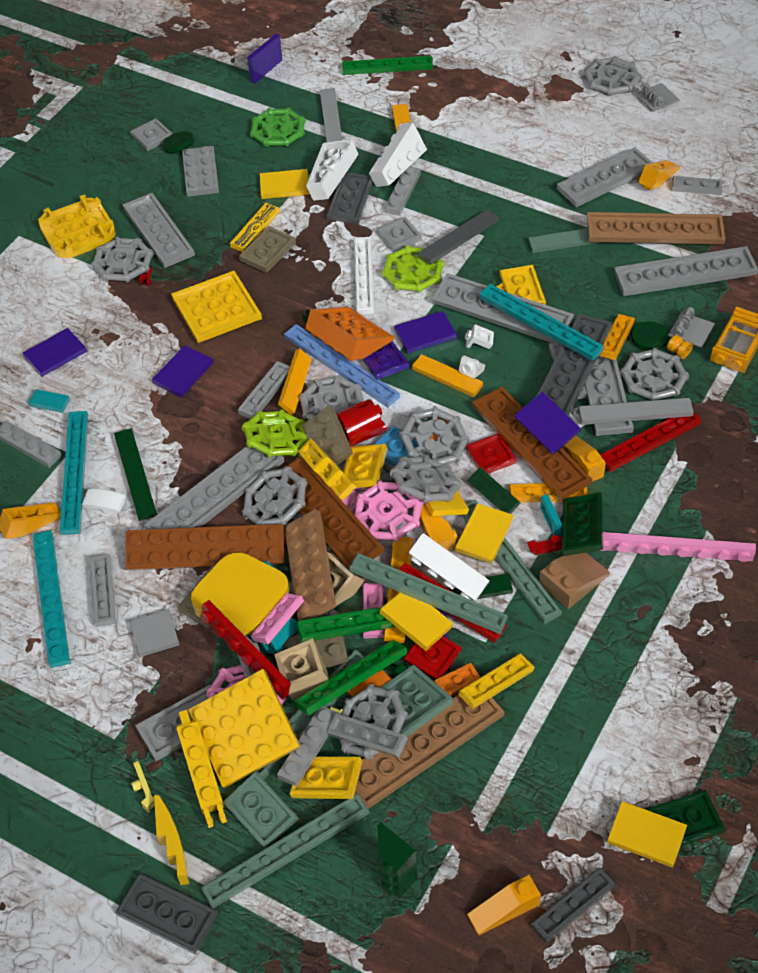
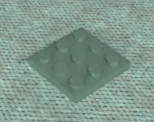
[364,665,454,737]

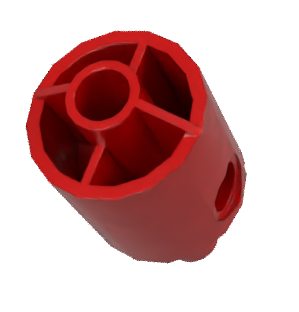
[336,399,387,447]

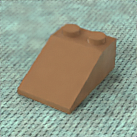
[539,553,610,609]

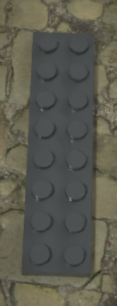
[536,314,613,416]

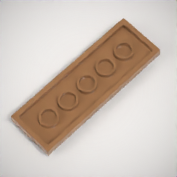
[284,509,336,621]

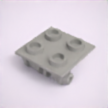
[636,83,680,111]
[668,307,715,348]

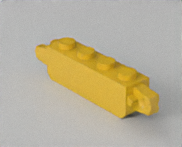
[176,710,227,828]

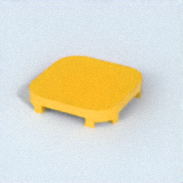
[38,195,116,258]
[191,553,289,635]

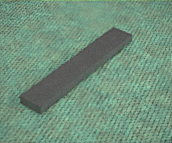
[418,210,499,265]

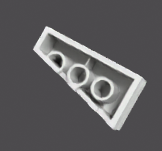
[369,122,427,187]
[306,139,359,201]
[409,533,490,602]

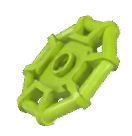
[381,245,445,293]
[242,409,308,458]

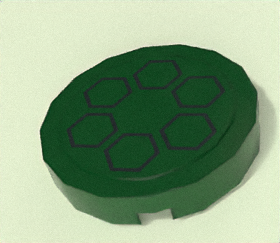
[163,131,194,152]
[632,321,668,351]

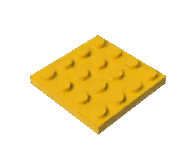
[171,271,262,343]
[189,669,301,788]

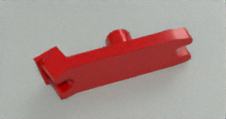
[527,535,562,555]

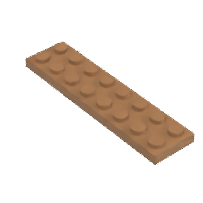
[587,212,726,244]
[354,695,504,809]

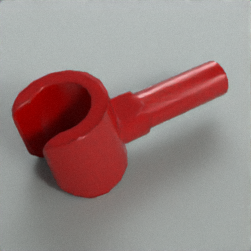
[139,268,152,286]

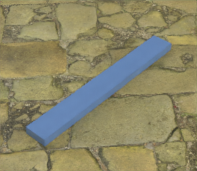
[284,324,400,408]

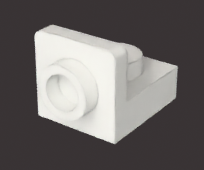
[465,324,494,349]
[458,355,485,378]

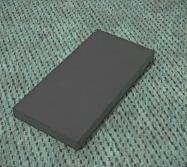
[327,172,374,224]
[115,873,219,955]

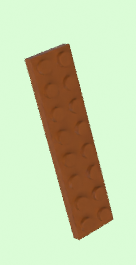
[472,386,592,501]
[271,456,385,569]
[126,524,285,571]

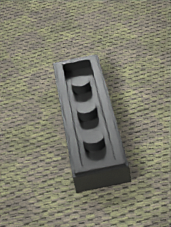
[531,867,616,944]

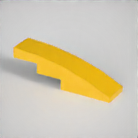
[298,438,356,500]
[154,795,190,885]

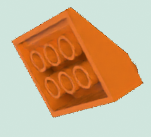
[305,307,395,361]

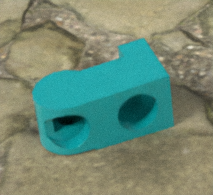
[261,618,297,654]

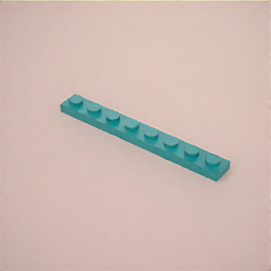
[479,284,604,361]
[60,411,89,535]
[32,530,71,668]

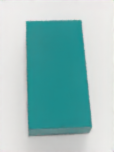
[28,389,70,413]
[540,494,562,536]

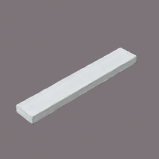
[354,237,374,314]

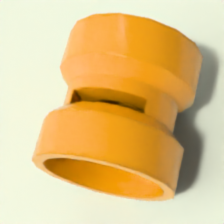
[667,335,693,359]

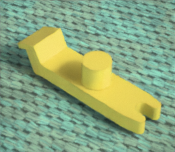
[131,761,155,813]

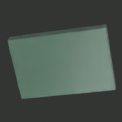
[223,771,299,849]

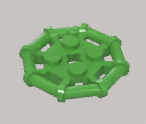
[249,107,306,147]

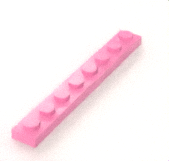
[600,532,756,562]

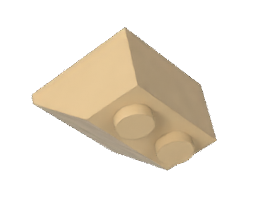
[327,552,366,606]
[274,638,329,700]

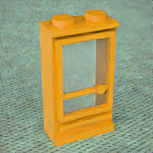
[710,306,758,373]

